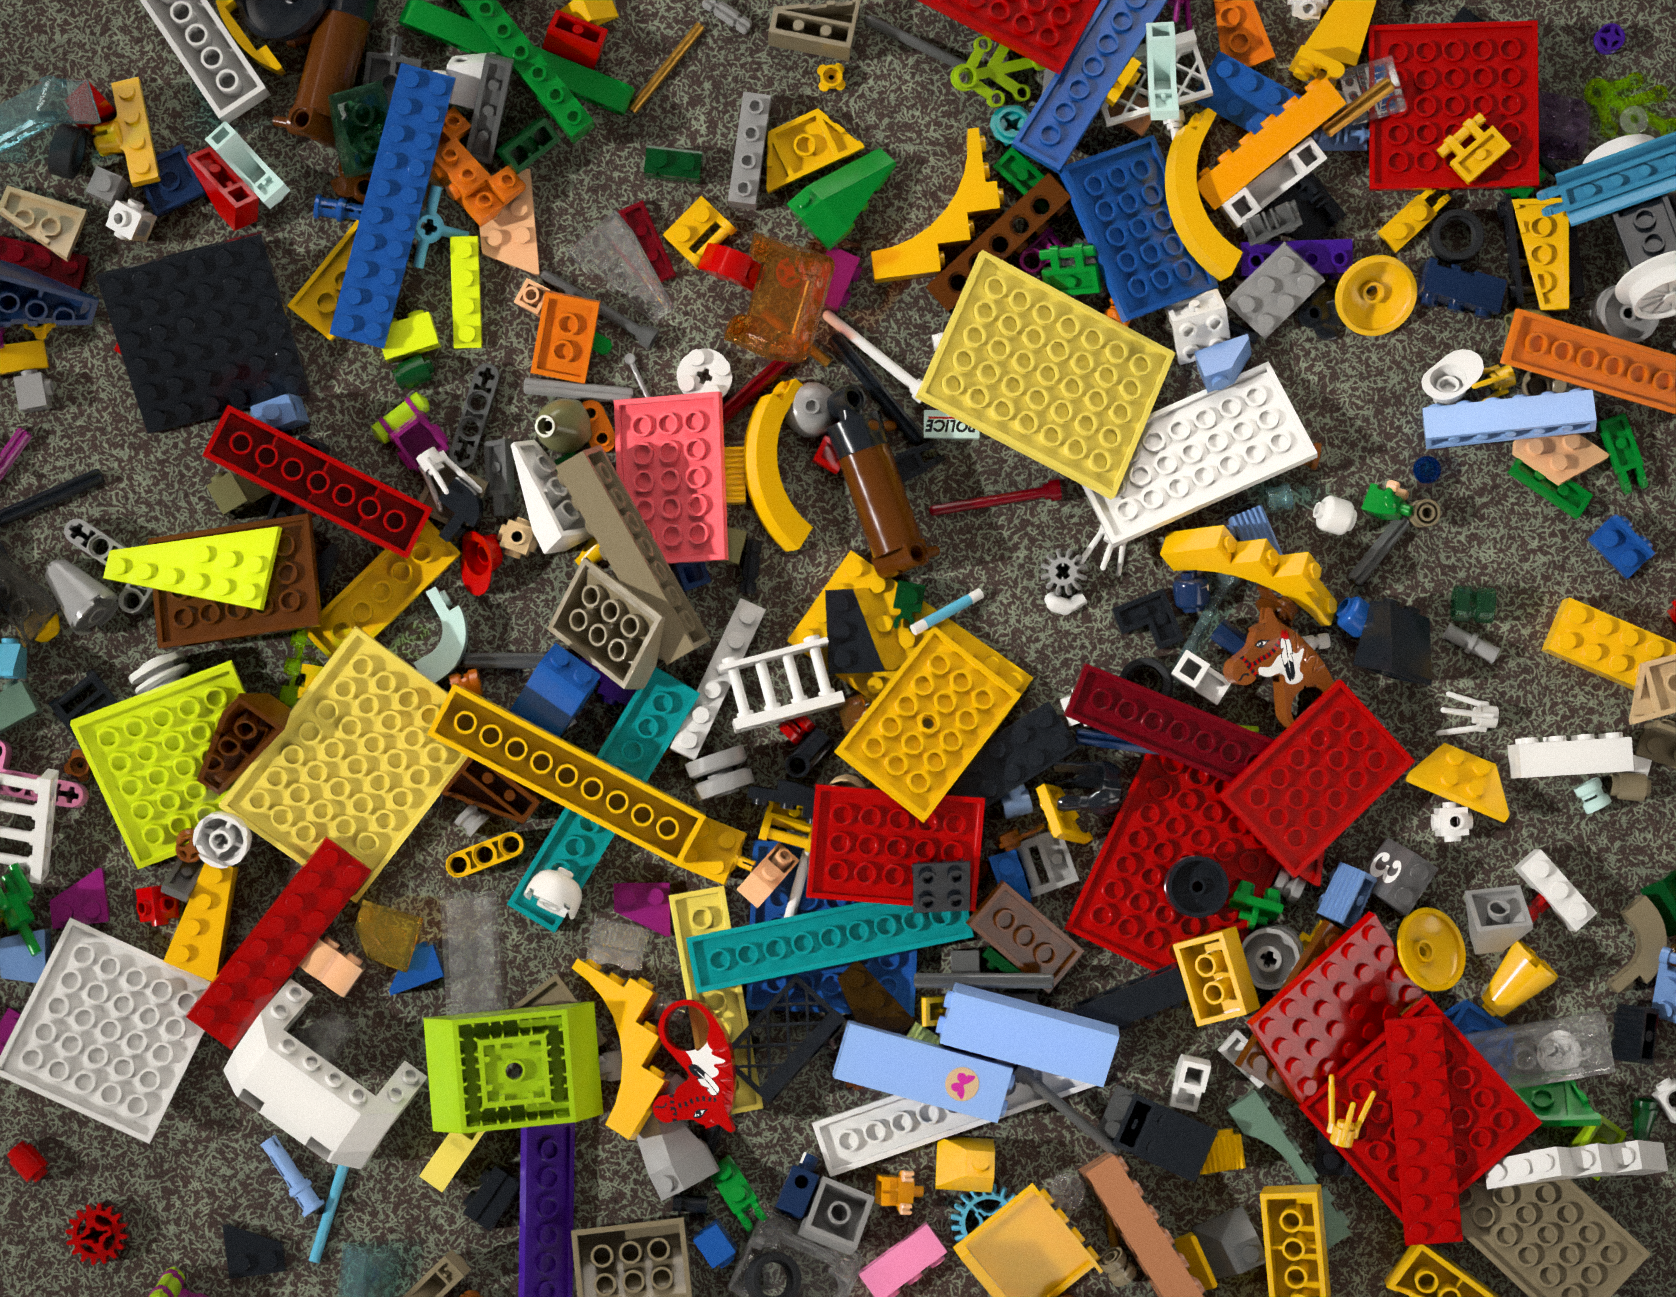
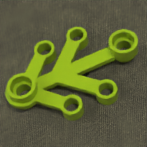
[950,36,1046,108]

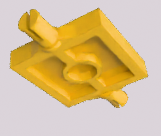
[673,817,756,886]

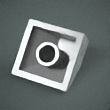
[1464,885,1533,955]

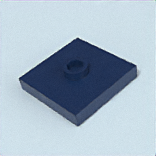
[141,144,207,219]

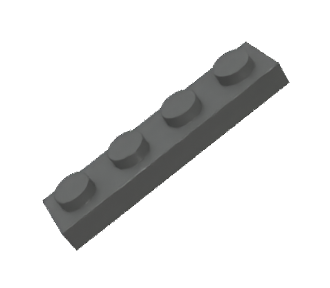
[466,52,514,165]

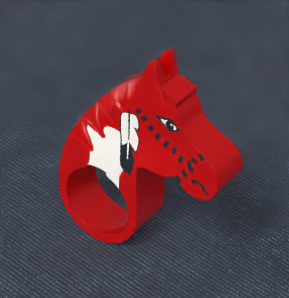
[653,999,736,1132]

